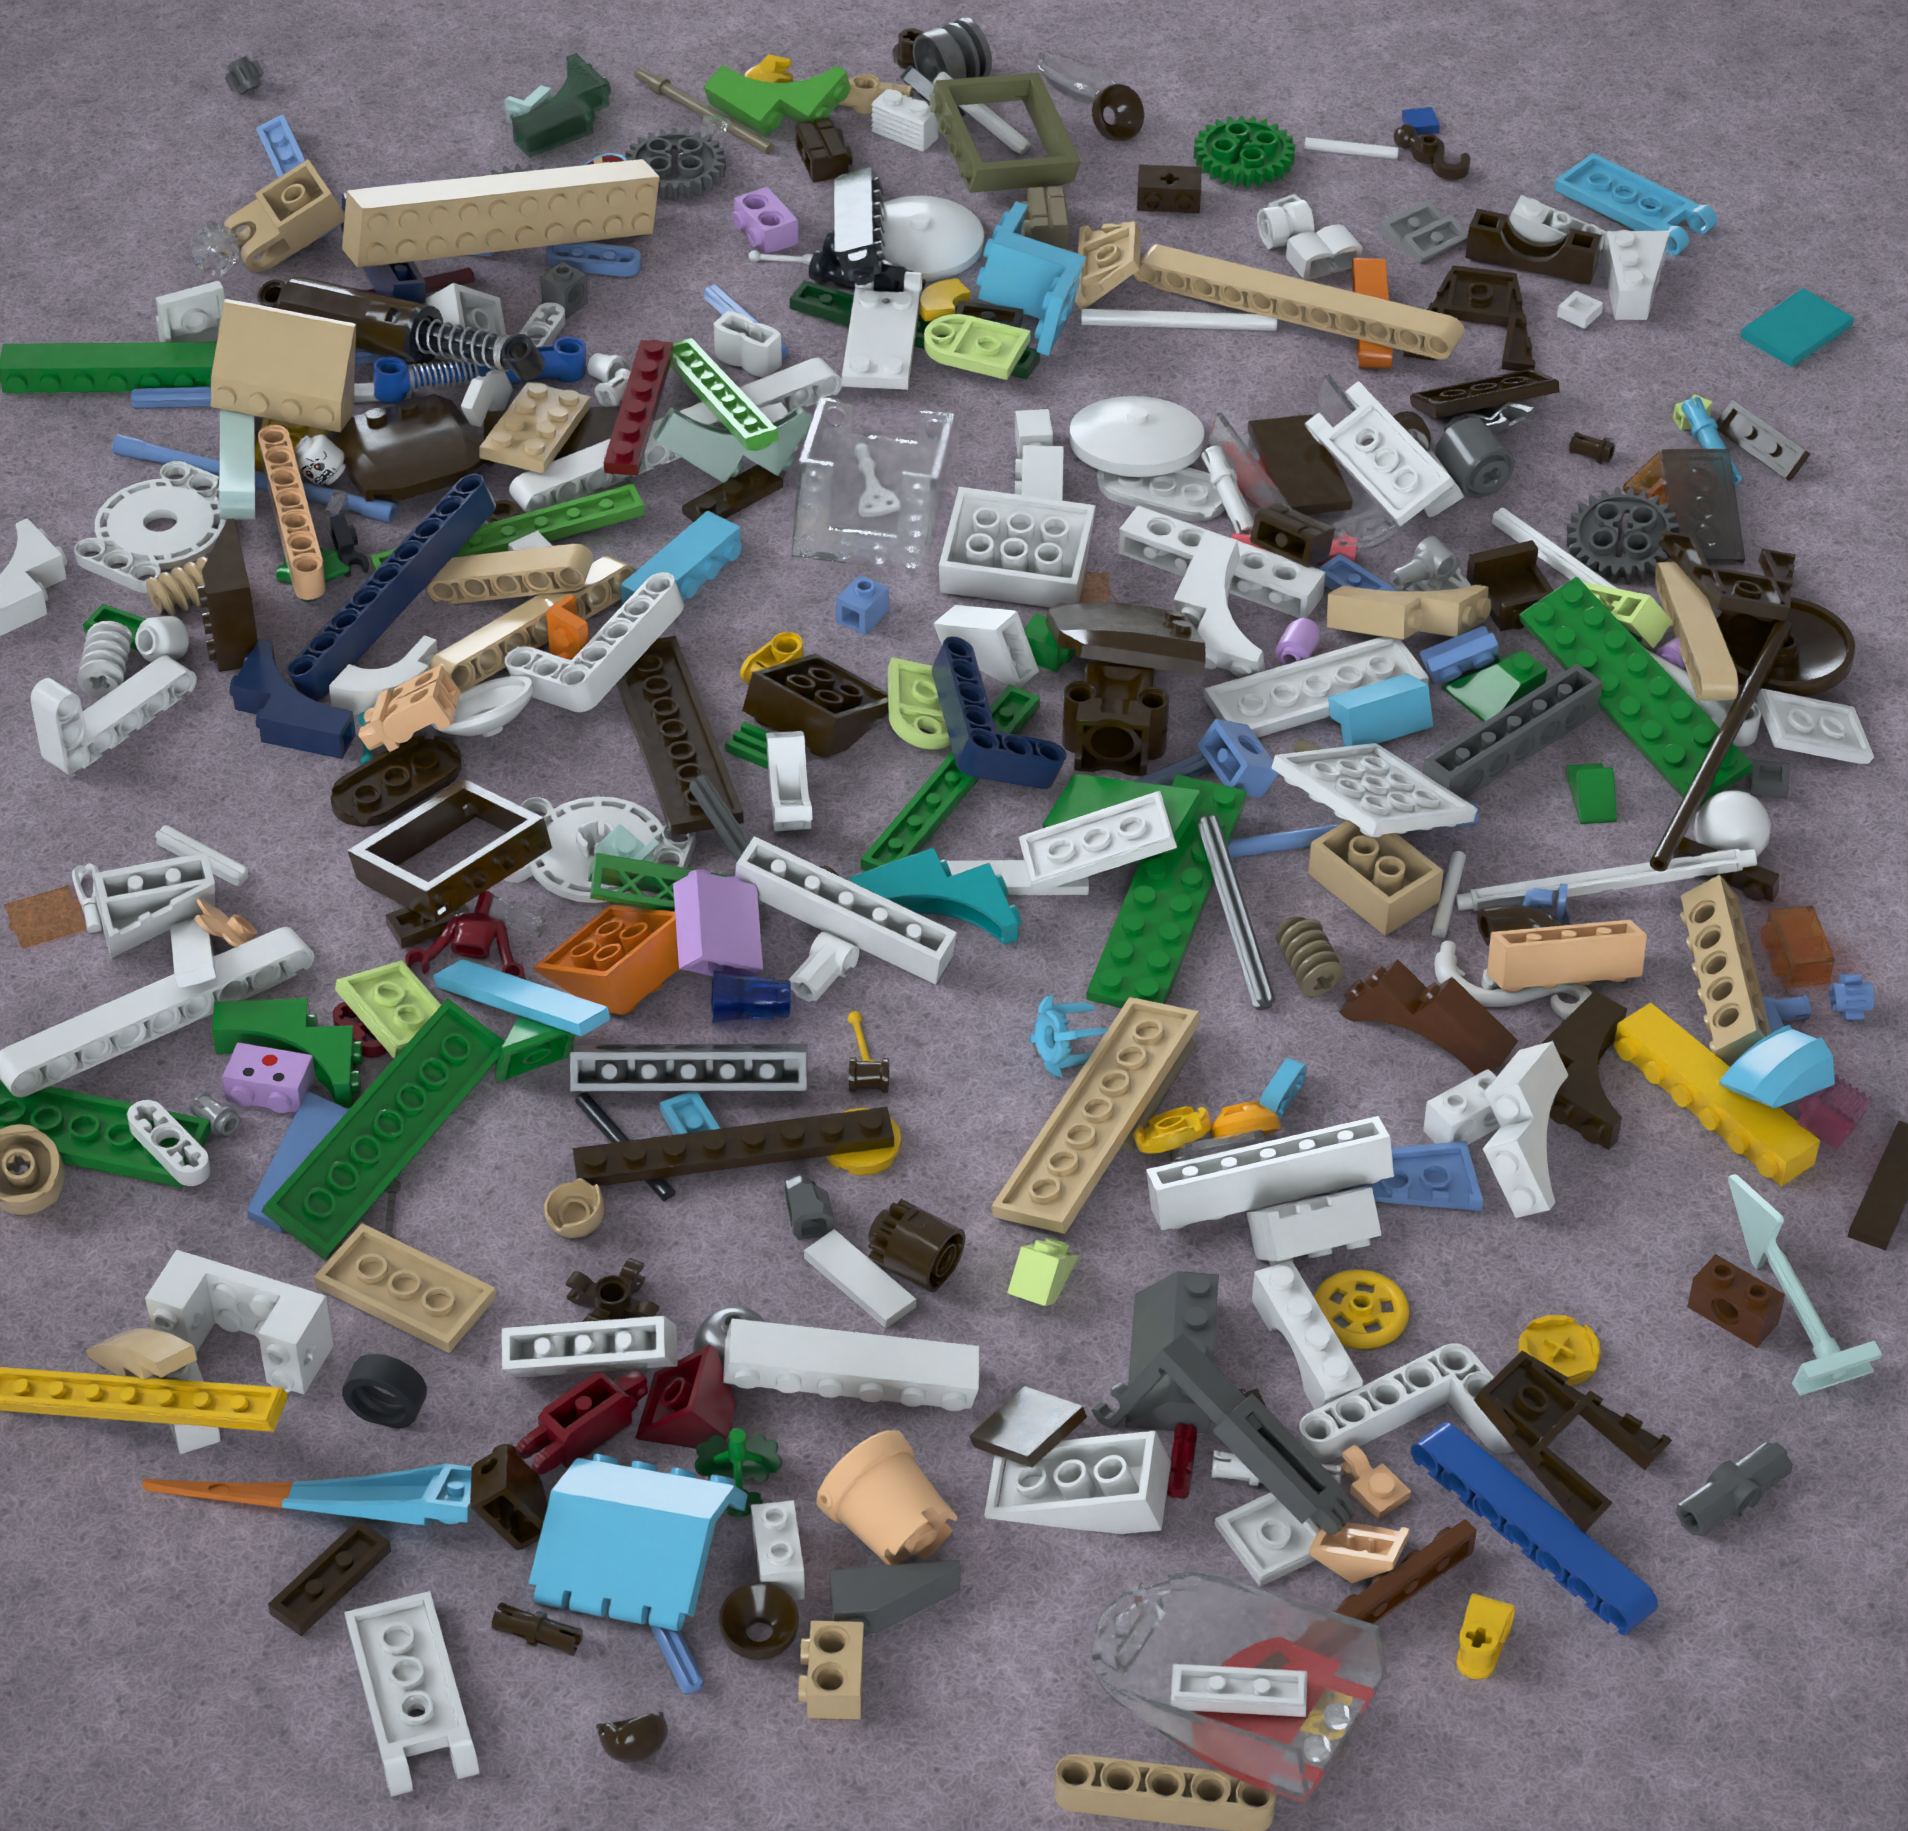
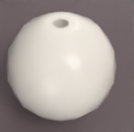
[1694,790,1771,857]

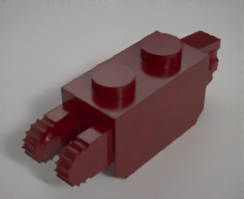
[515,1369,648,1476]

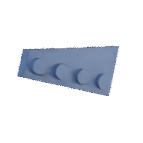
[247,1091,349,1234]
[1317,1141,1483,1211]

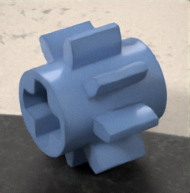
[1829,974,1874,1020]

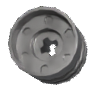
[913,17,992,84]

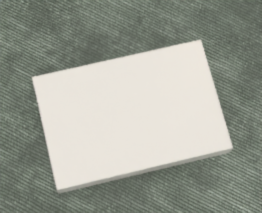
[1756,689,1874,764]

